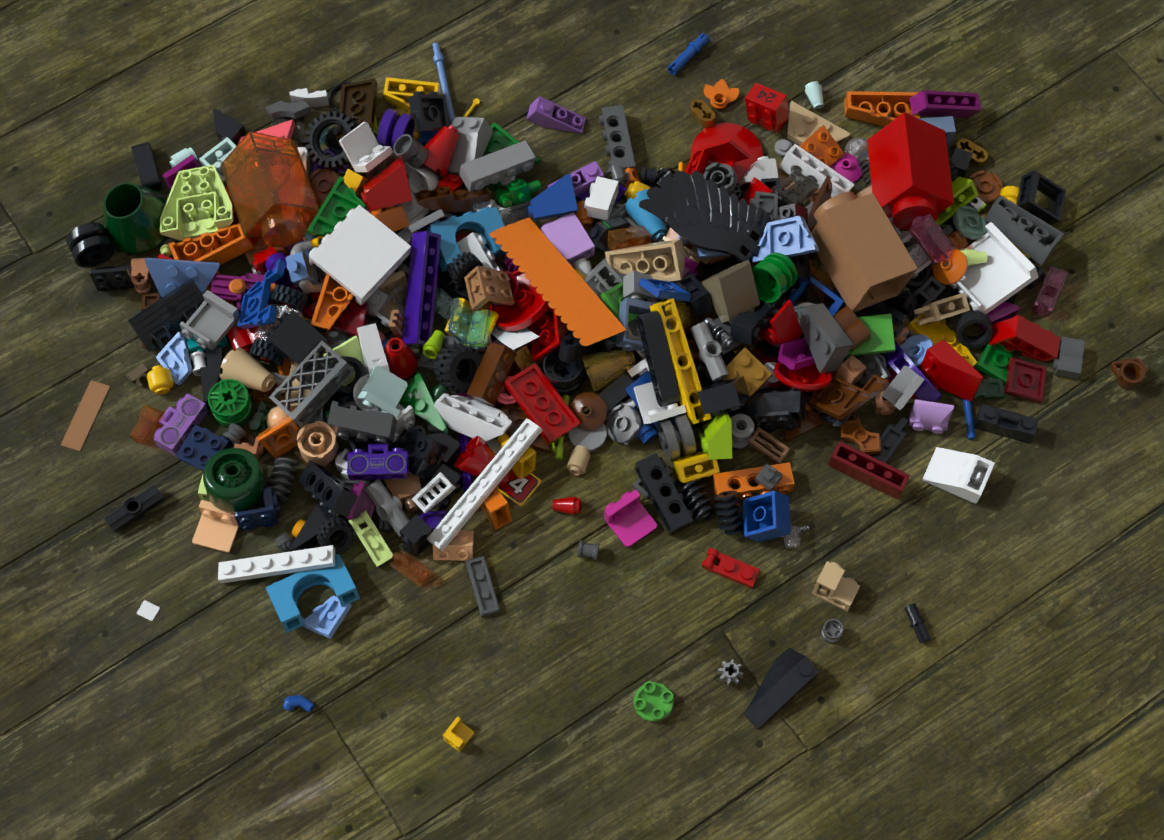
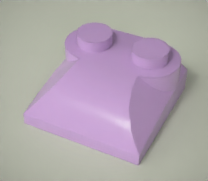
[909,399,954,434]

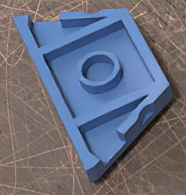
[753,216,819,264]
[145,258,219,297]

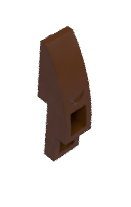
[414,186,490,212]

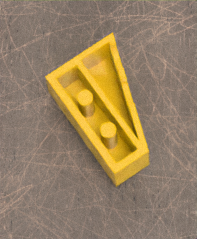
[383,77,441,116]

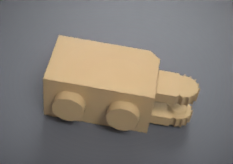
[914,293,970,325]

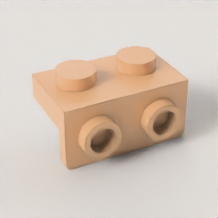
[433,530,474,561]

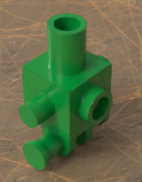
[495,179,542,208]

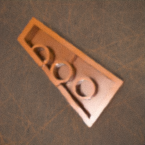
[844,91,920,127]
[168,223,254,266]

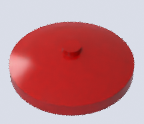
[691,123,763,187]
[489,270,550,331]

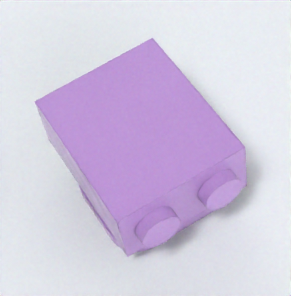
[541,212,595,266]

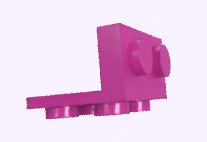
[604,489,657,547]

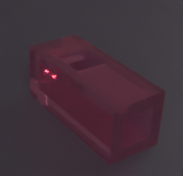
[909,214,954,264]
[1031,266,1068,317]

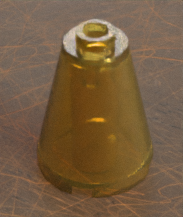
[581,349,636,391]

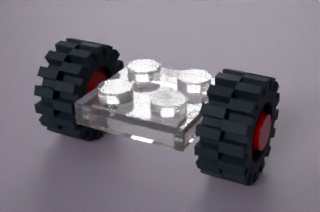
[249,285,308,366]

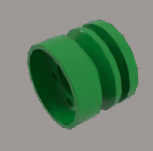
[752,252,797,303]
[208,379,253,428]

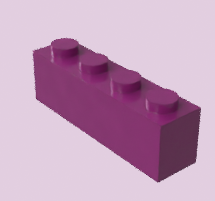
[909,90,982,118]

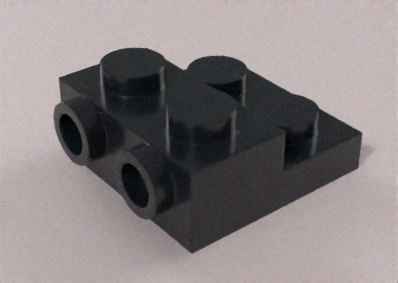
[409,91,449,132]

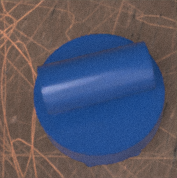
[636,421,658,445]

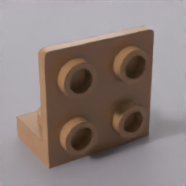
[464,266,514,311]

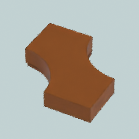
[840,419,882,455]

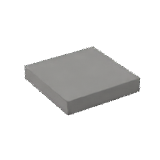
[409,210,445,233]

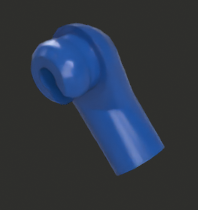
[283,695,315,712]

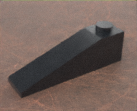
[744,647,820,730]

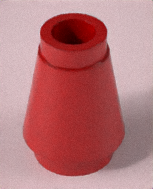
[552,496,582,516]

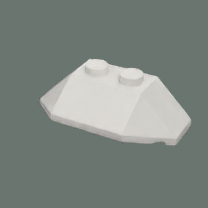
[434,393,512,441]

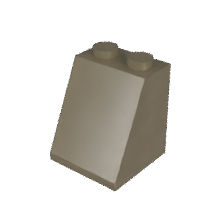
[702,260,760,324]

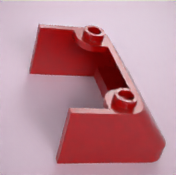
[685,139,750,175]
[754,300,803,345]

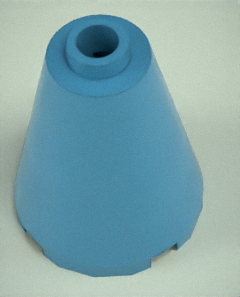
[625,189,668,241]

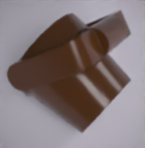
[1111,358,1148,390]

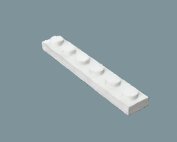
[218,545,335,583]

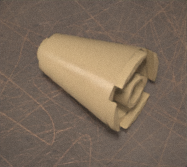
[220,347,274,392]

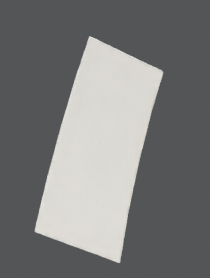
[491,324,540,350]

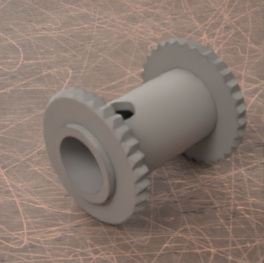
[731,414,755,449]

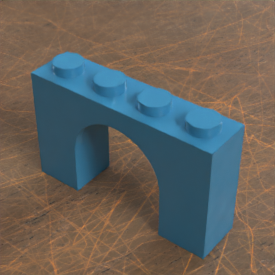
[427,207,508,272]
[265,554,360,633]

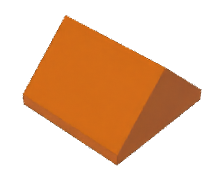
[257,416,301,459]

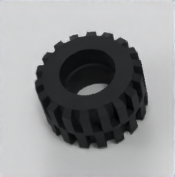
[434,343,483,394]

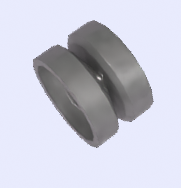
[657,413,696,461]

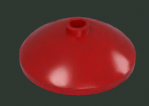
[774,362,832,392]

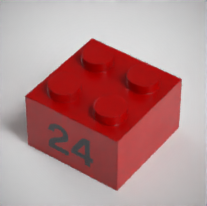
[745,83,789,133]

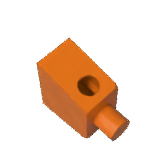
[480,487,512,530]

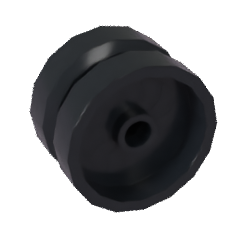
[66,222,115,268]

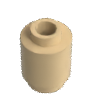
[567,445,590,476]

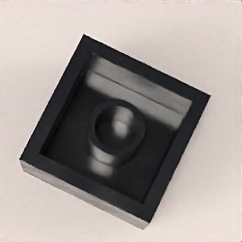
[697,376,750,416]

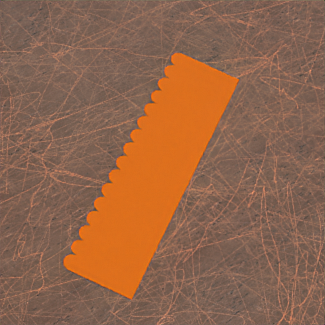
[489,218,626,346]

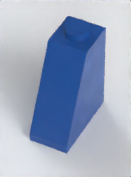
[528,174,578,222]

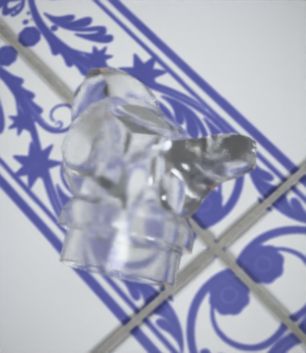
[781,524,810,548]

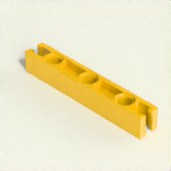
[649,298,711,425]

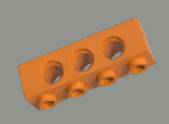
[712,462,795,502]

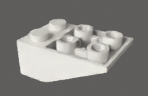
[922,447,995,504]

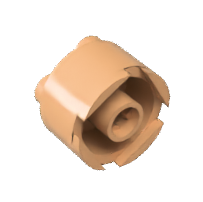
[297,421,339,466]

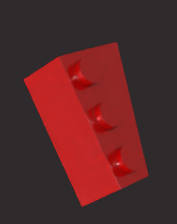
[989,315,1060,362]

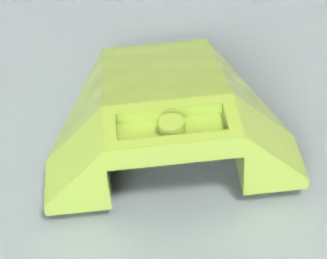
[160,165,233,241]

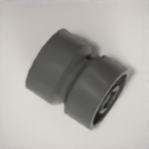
[393,134,428,168]

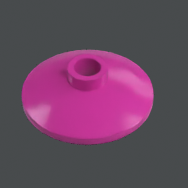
[830,152,863,183]

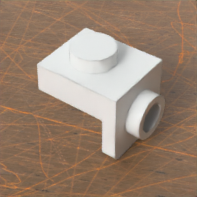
[335,448,349,480]

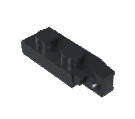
[869,416,909,463]

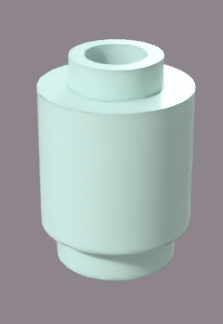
[169,147,198,168]

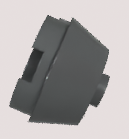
[703,162,737,195]

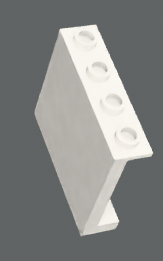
[309,205,411,306]
[946,222,1038,314]

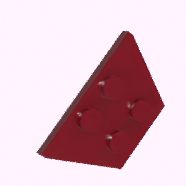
[302,297,369,338]

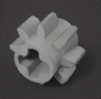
[718,659,743,686]

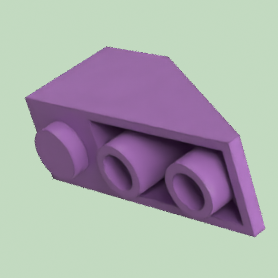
[526,96,586,134]
[548,161,604,197]

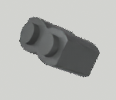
[1052,336,1084,379]

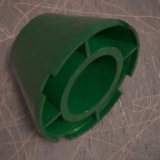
[104,183,168,255]

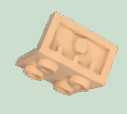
[192,500,239,553]

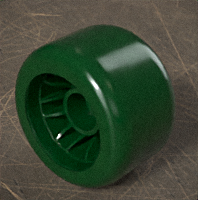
[203,448,266,513]

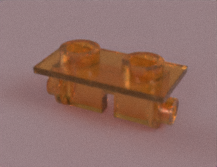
[389,550,433,588]

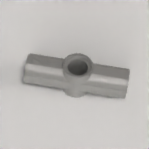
[690,322,729,381]
[364,480,410,537]

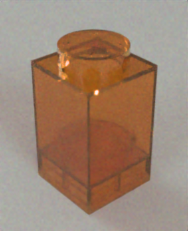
[220,131,319,247]

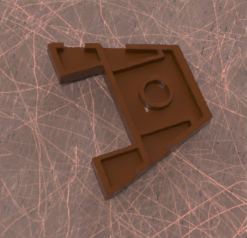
[809,362,889,420]

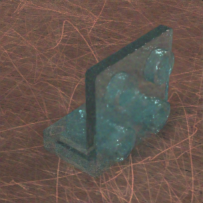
[448,298,492,348]

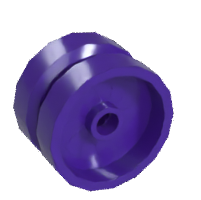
[377,108,415,149]

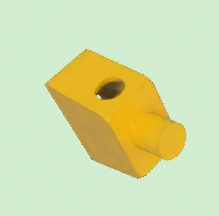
[497,433,536,480]

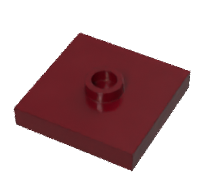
[1005,357,1047,404]

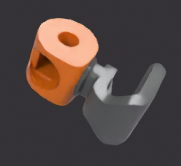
[605,164,640,188]

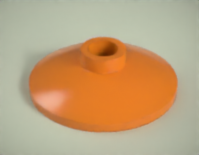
[933,249,968,285]

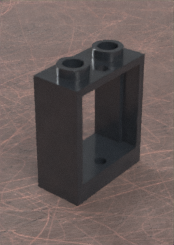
[1016,170,1066,225]

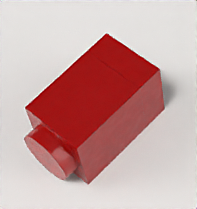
[867,112,954,231]

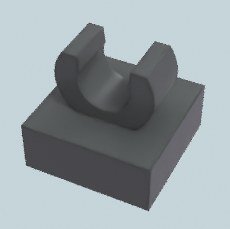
[755,464,783,491]

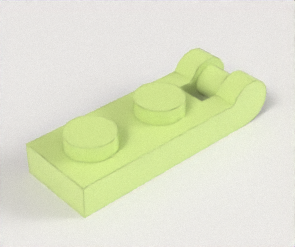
[348,510,394,567]

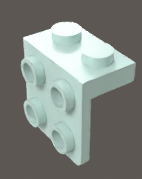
[357,366,408,417]

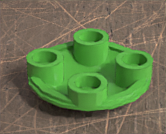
[633,681,674,722]

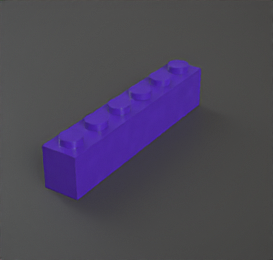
[403,231,441,347]

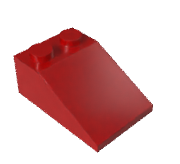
[529,307,569,362]
[920,339,983,402]

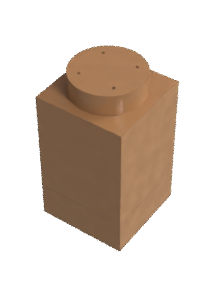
[811,192,918,312]

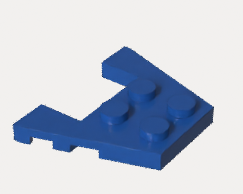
[237,259,286,330]

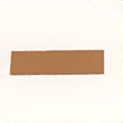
[61,380,110,451]

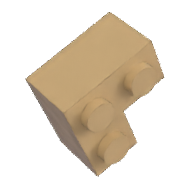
[812,561,860,612]

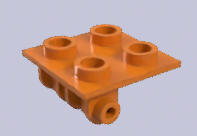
[799,125,844,167]

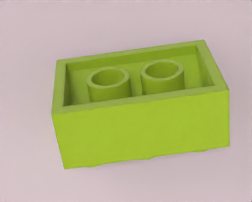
[699,410,732,460]

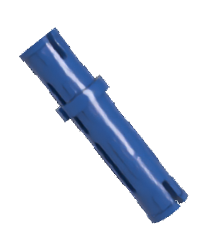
[667,33,710,75]

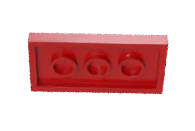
[504,363,581,445]

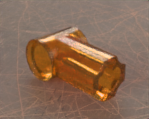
[129,404,164,445]

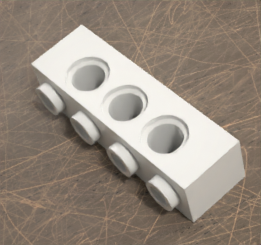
[779,144,855,197]

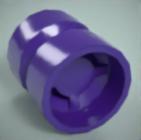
[265,253,293,287]

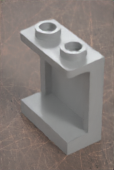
[179,290,240,351]

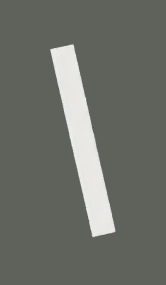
[427,418,543,551]

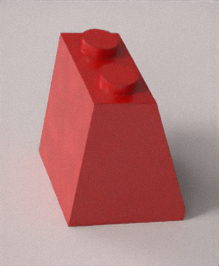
[360,158,413,211]

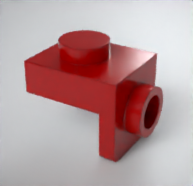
[438,173,465,193]

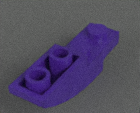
[884,341,942,402]

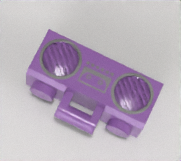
[154,394,209,457]

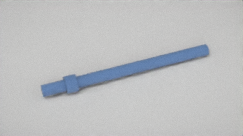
[432,43,455,125]

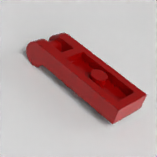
[701,548,760,589]

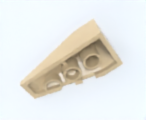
[605,239,685,281]

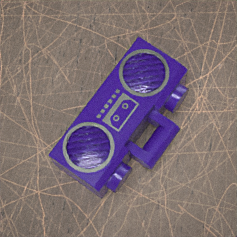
[347,444,409,480]

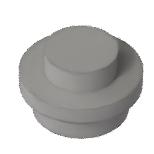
[774,139,792,157]

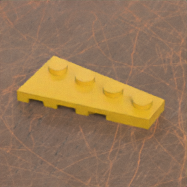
[908,313,977,368]

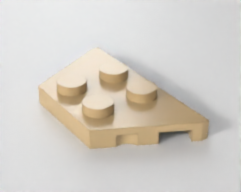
[787,101,851,145]

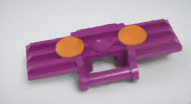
[210,273,303,313]

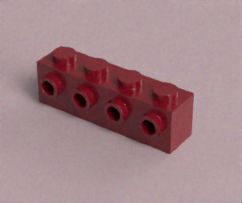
[828,441,910,499]

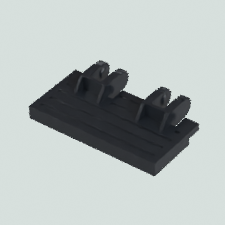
[128,279,205,352]

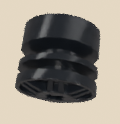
[543,347,584,397]

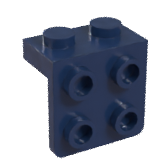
[176,425,231,471]
[234,488,281,531]

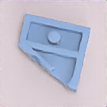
[156,332,193,385]
[302,596,352,639]

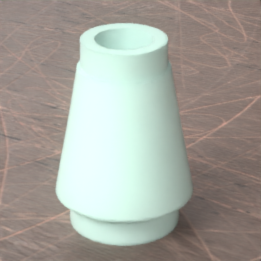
[805,81,824,109]

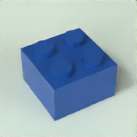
[743,491,791,542]

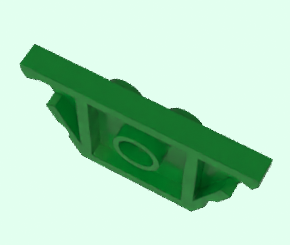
[307,176,365,236]

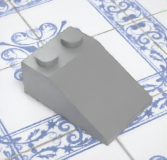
[447,117,493,174]

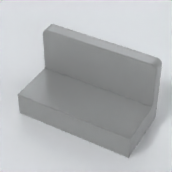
[882,366,924,410]

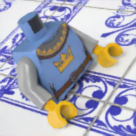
[286,236,323,293]

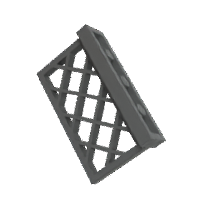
[269,341,355,428]

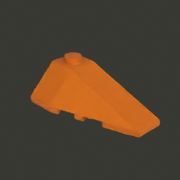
[311,274,354,330]

